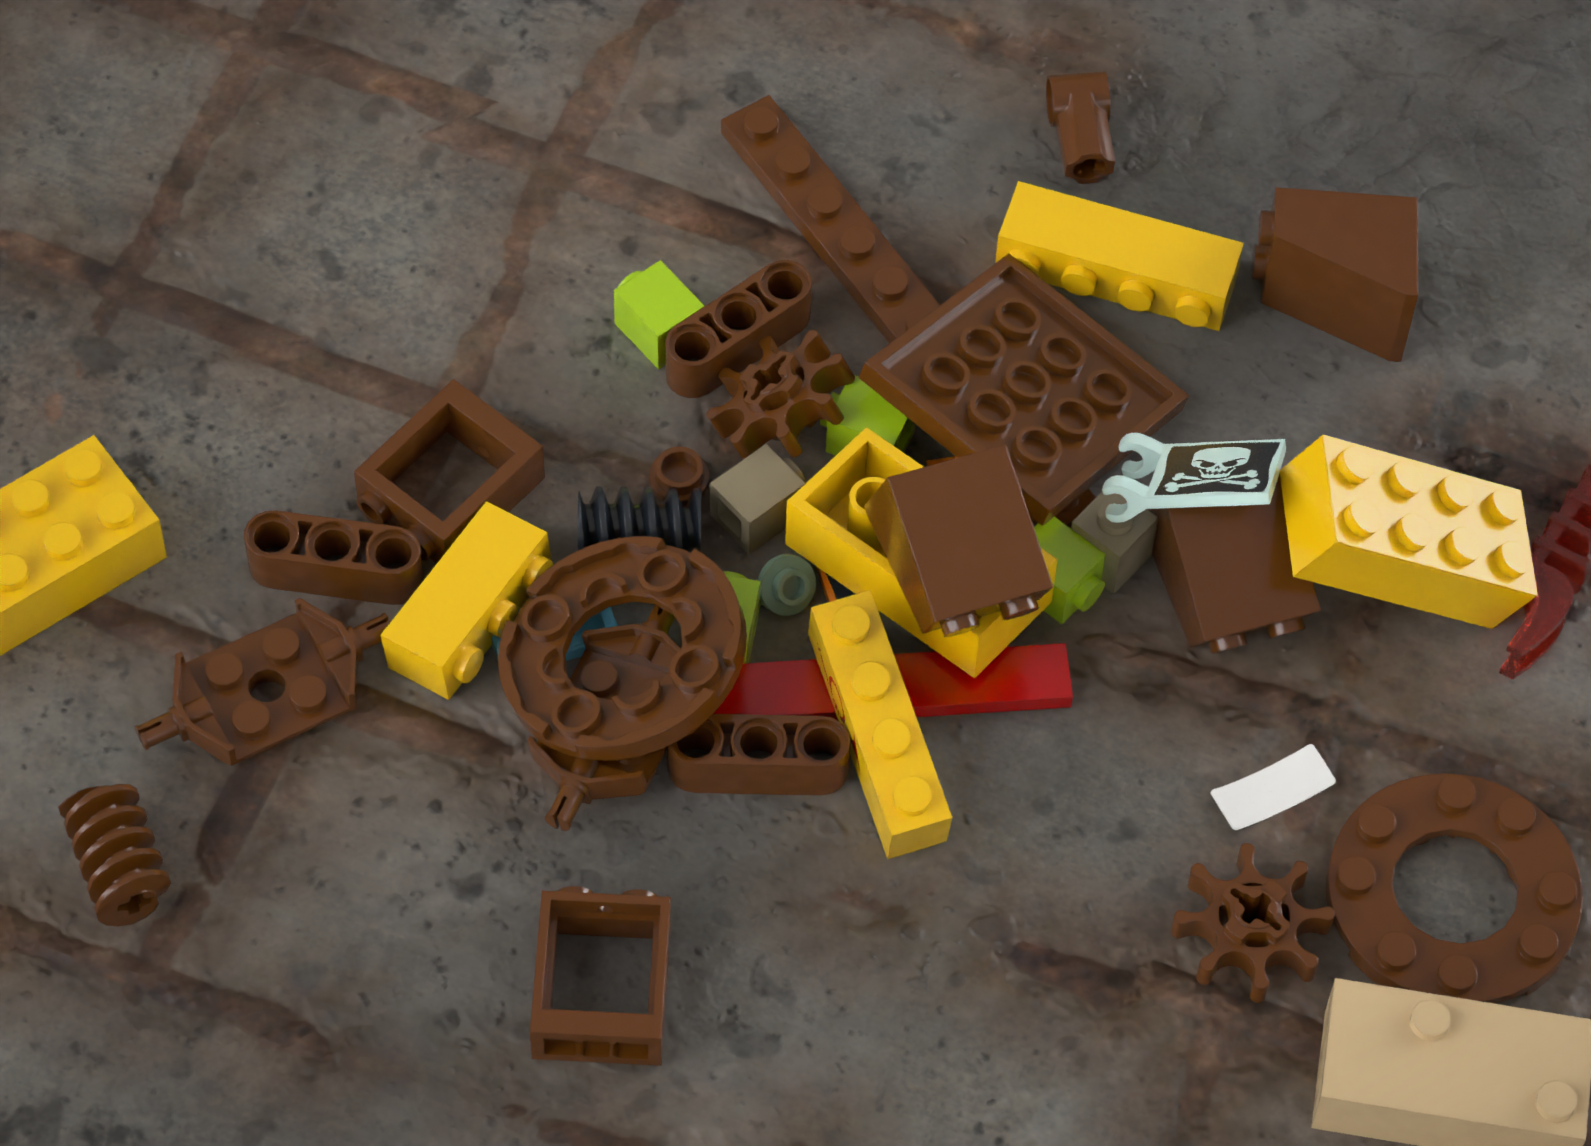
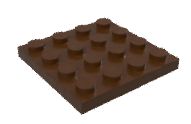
[859,253,1189,526]

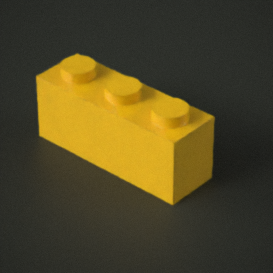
[380,501,553,700]

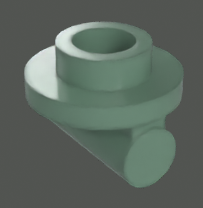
[757,554,816,616]

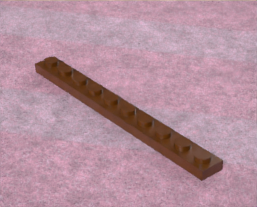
[721,95,1096,528]

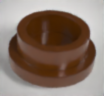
[649,446,709,505]

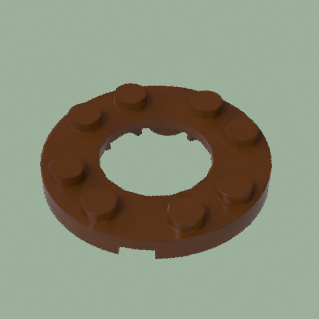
[498,536,747,761]
[1326,773,1583,1004]

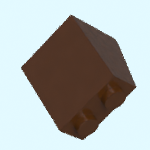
[1251,187,1418,362]
[864,444,1053,638]
[1147,469,1321,654]

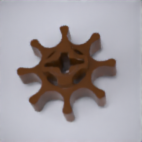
[706,330,855,460]
[1171,843,1335,1003]

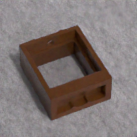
[354,379,545,564]
[530,886,671,1066]

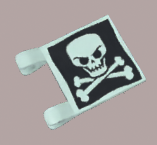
[1102,433,1286,523]

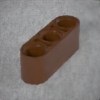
[665,260,812,398]
[244,510,424,605]
[667,714,851,796]

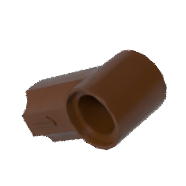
[1046,71,1115,184]

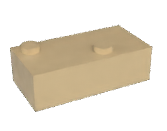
[1311,978,1591,1146]

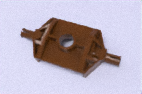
[134,598,391,766]
[527,605,681,831]

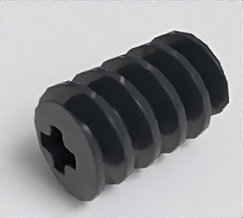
[577,486,702,552]

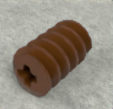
[58,784,171,927]

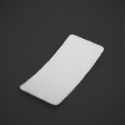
[1211,744,1336,830]

